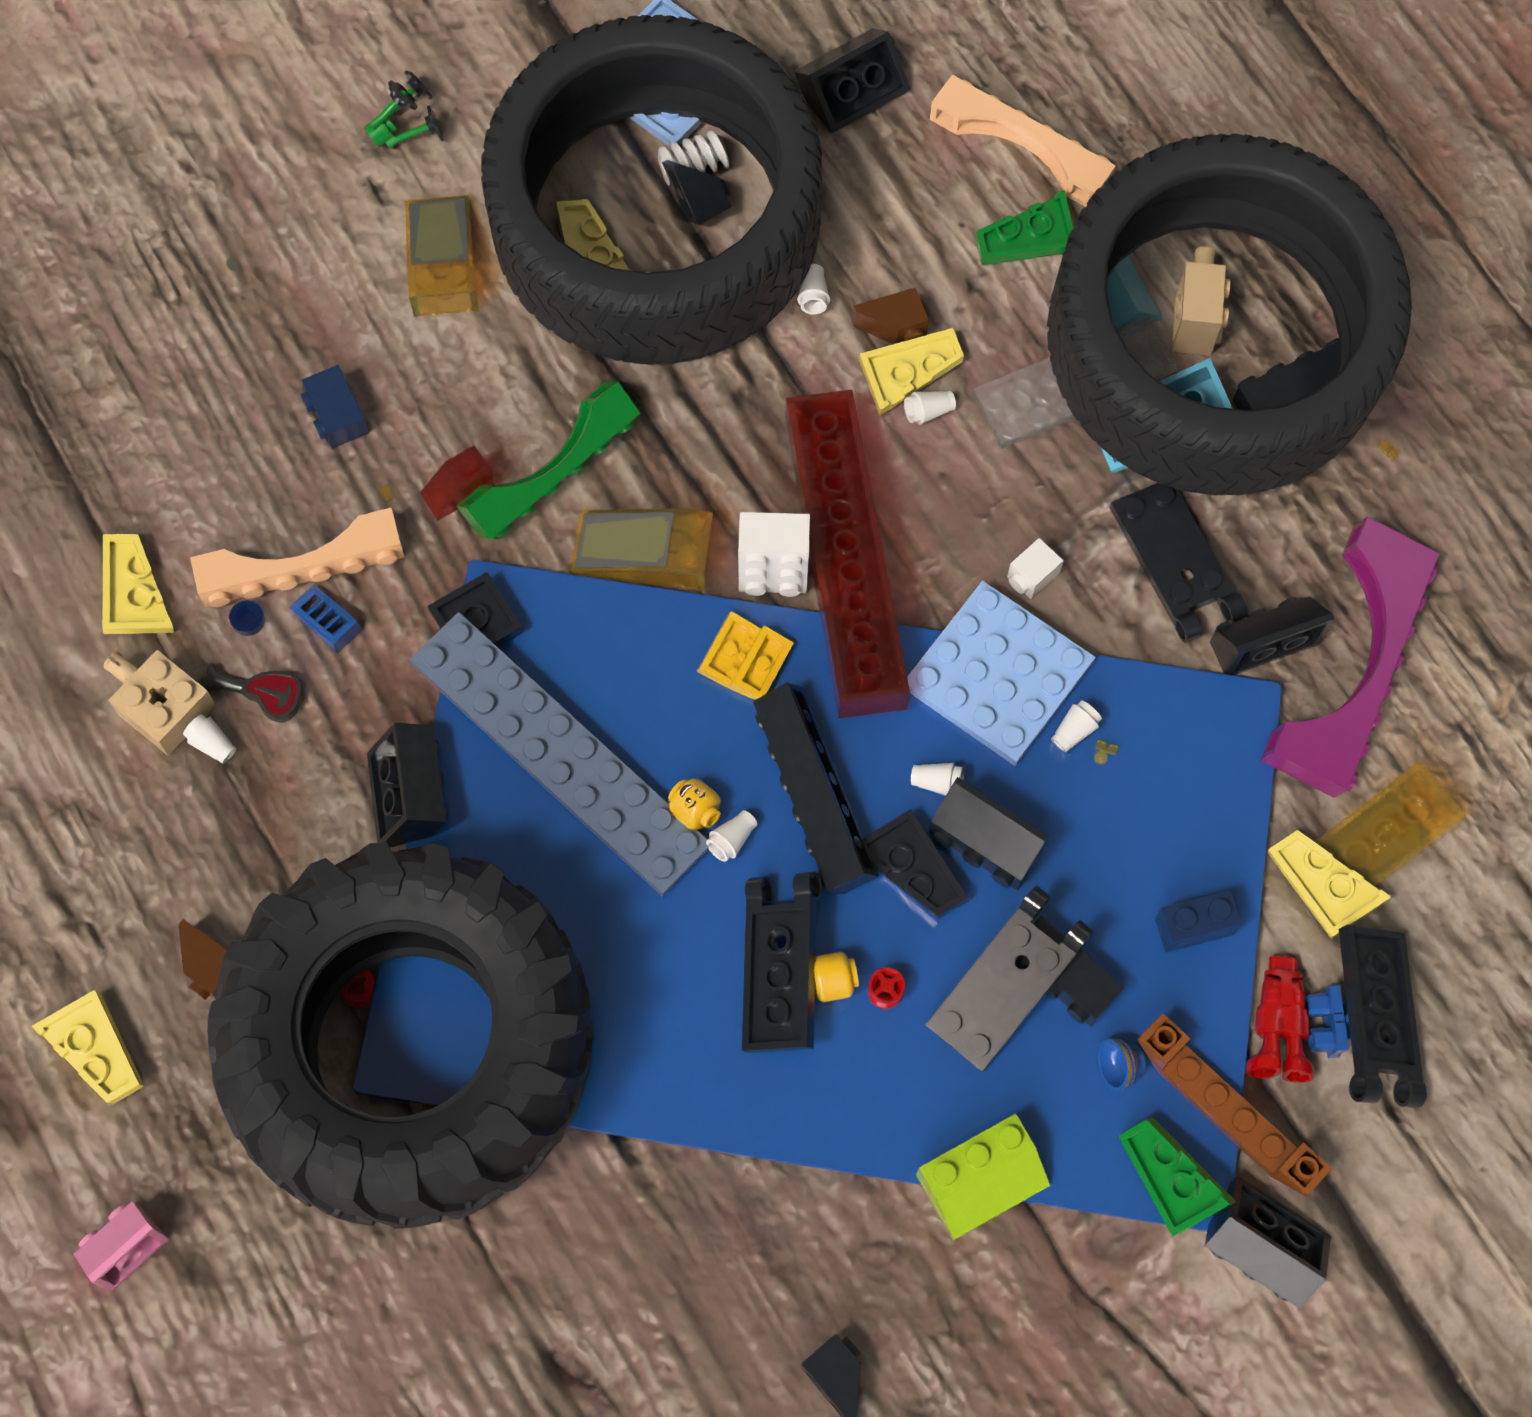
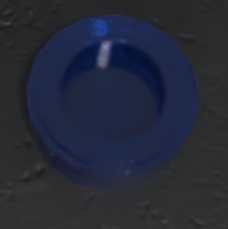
[229,600,265,636]

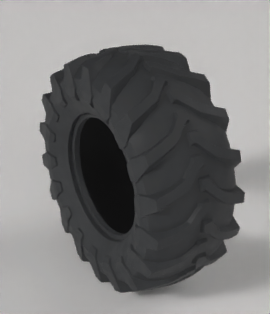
[207,842,593,1229]

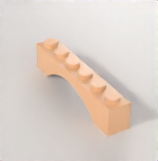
[930,75,1116,207]
[190,508,405,607]

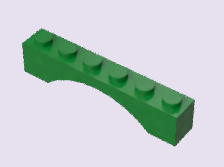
[456,381,641,540]

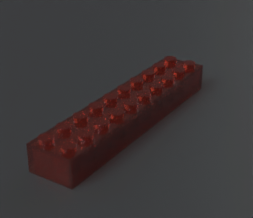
[785,390,910,719]

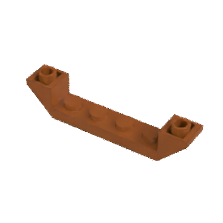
[1137,1013,1332,1197]

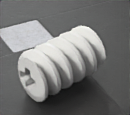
[658,130,729,186]

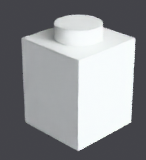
[1007,538,1064,599]

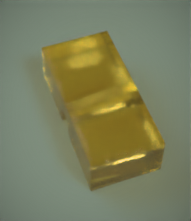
[1377,439,1400,461]
[1095,739,1119,755]

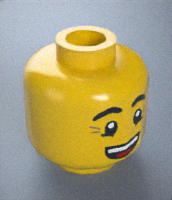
[668,778,721,830]

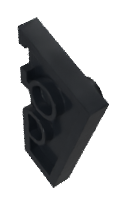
[864,809,969,919]

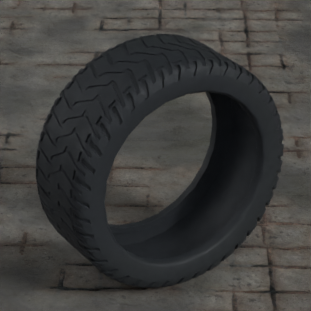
[481,15,823,365]
[1047,134,1412,495]

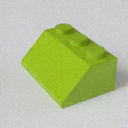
[916,1114,1050,1241]

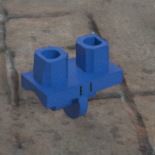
[1305,986,1351,1058]

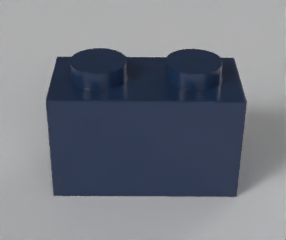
[300,364,369,449]
[1155,890,1242,953]

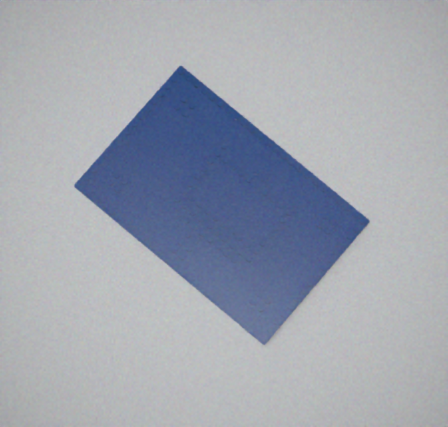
[354,560,1282,1232]

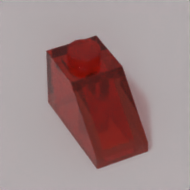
[420,445,495,521]

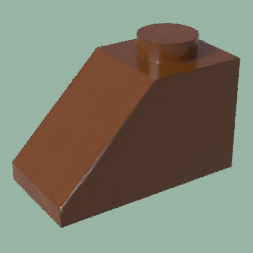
[852,287,929,344]
[178,919,227,1000]

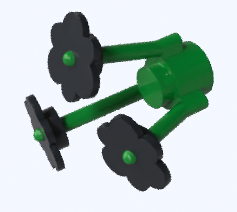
[364,70,445,149]

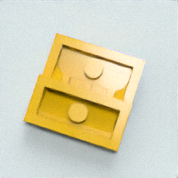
[697,611,793,700]

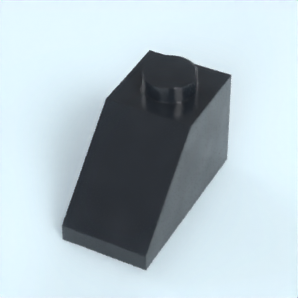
[662,160,731,225]
[800,1334,861,1417]

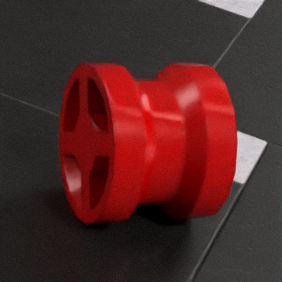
[868,967,905,1009]
[340,970,376,1008]

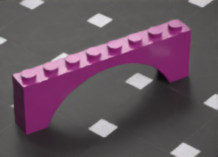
[1260,516,1439,798]

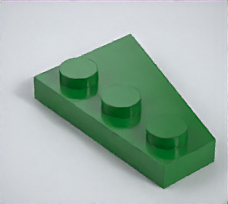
[975,190,1074,266]
[1118,1117,1236,1237]

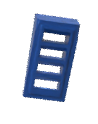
[289,585,362,654]

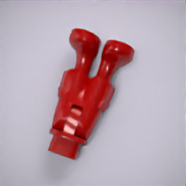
[1246,956,1315,1083]

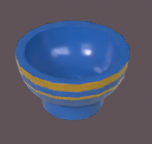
[1097,1039,1145,1091]

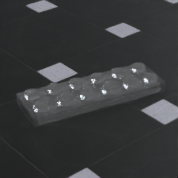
[972,317,1180,449]

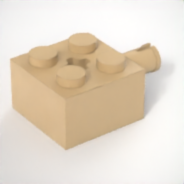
[1172,247,1230,356]
[103,650,216,756]

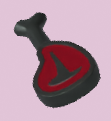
[198,663,304,723]

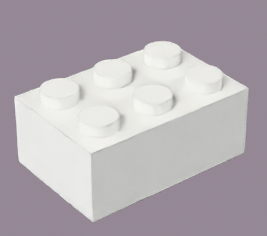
[738,512,810,597]

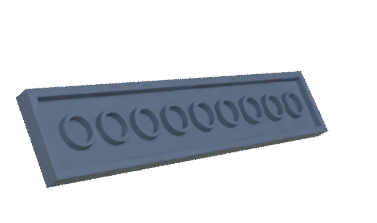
[409,612,712,897]

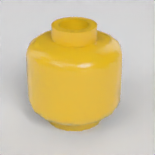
[814,952,859,1002]

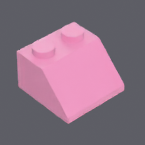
[73,1201,169,1292]

